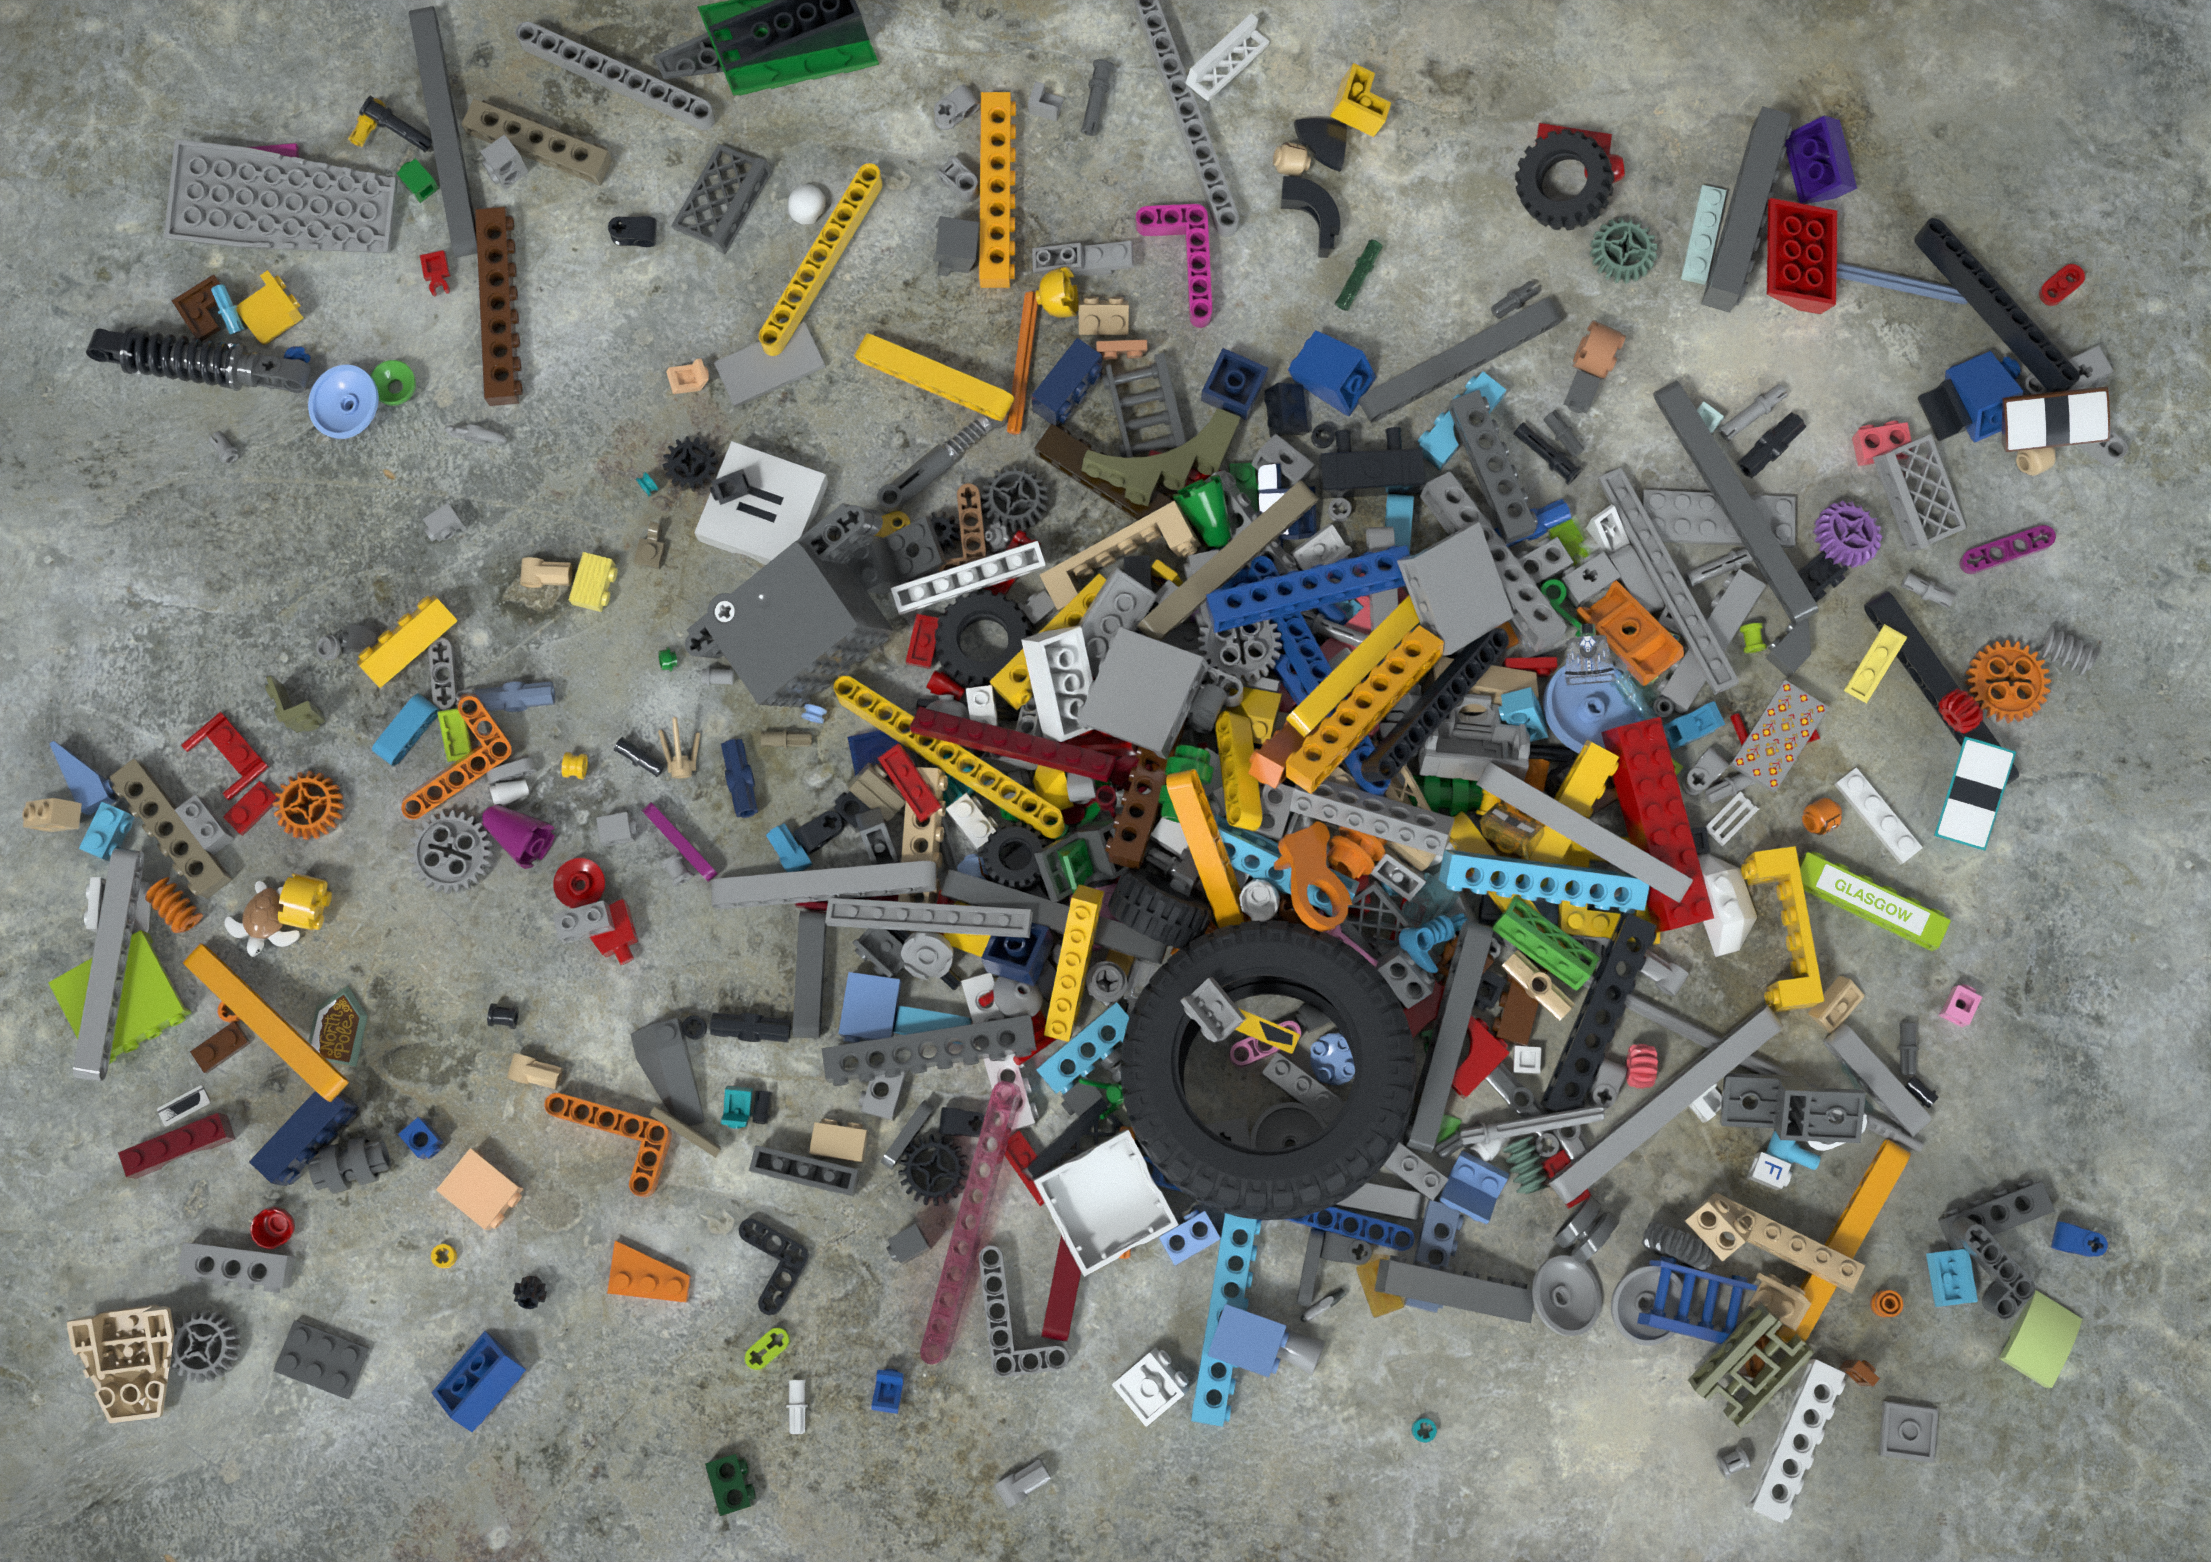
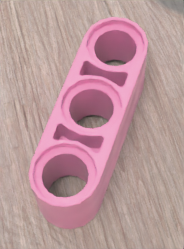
[1229,1021,1301,1068]

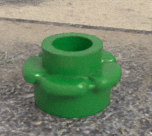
[658,647,677,672]

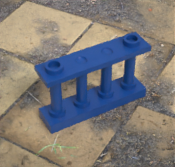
[1637,1256,1757,1344]

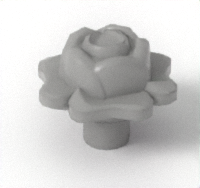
[984,522,1010,553]

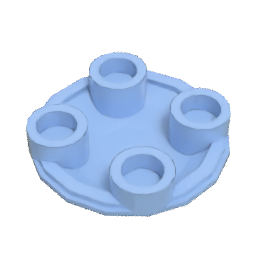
[1310,1033,1355,1085]

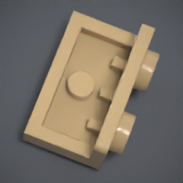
[1079,296,1129,335]

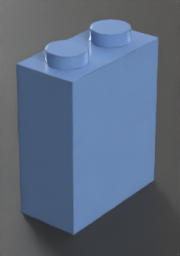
[838,972,902,1043]
[1208,1304,1289,1378]

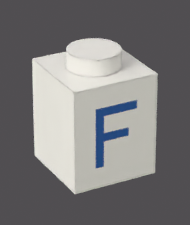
[1747,1152,1792,1190]

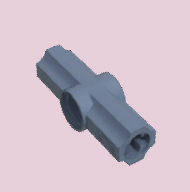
[475,682,555,712]

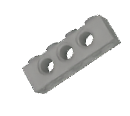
[177,1242,295,1293]

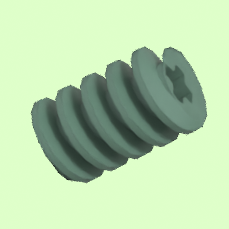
[1503,1136,1550,1195]

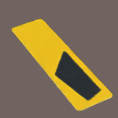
[1235,1008,1300,1054]

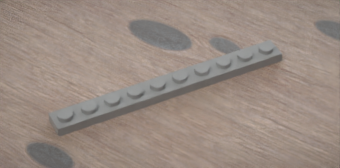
[1598,467,1739,695]

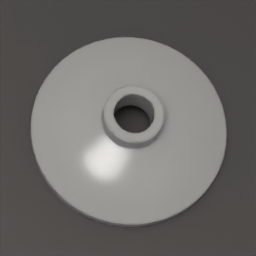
[993,976,1043,1018]

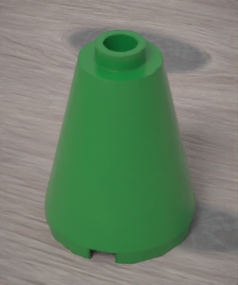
[1173,475,1232,549]

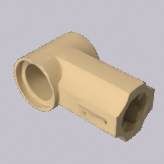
[520,557,572,588]
[506,1053,563,1090]

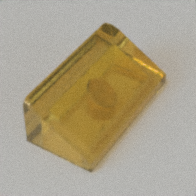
[1356,1257,1404,1318]

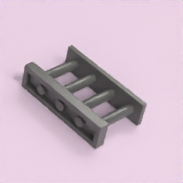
[1102,353,1186,458]

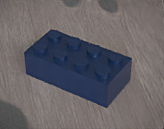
[249,1091,359,1186]

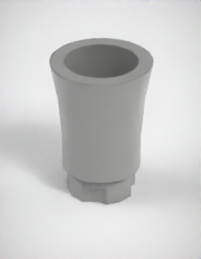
[1277,1328,1326,1376]

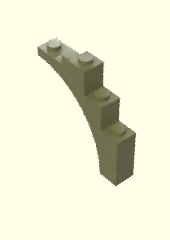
[1081,408,1241,506]

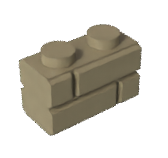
[848,762,906,822]

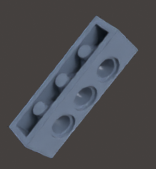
[1404,1200,1464,1313]

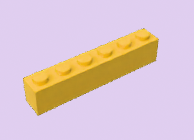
[1516,740,1619,888]

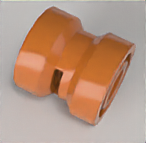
[1870,1290,1903,1317]

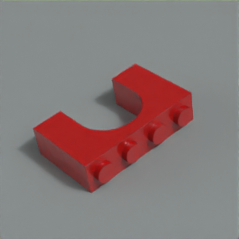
[1403,980,1510,1100]

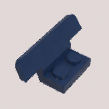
[1258,463,1317,563]

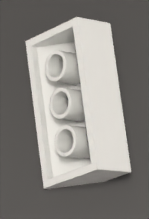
[1022,626,1093,742]

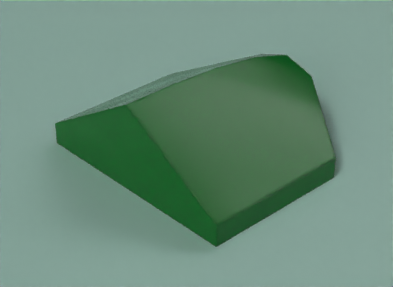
[1057,838,1093,894]

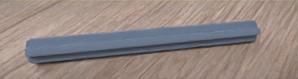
[1837,262,1968,305]

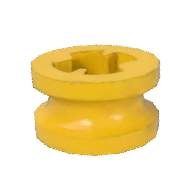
[431,1244,457,1268]

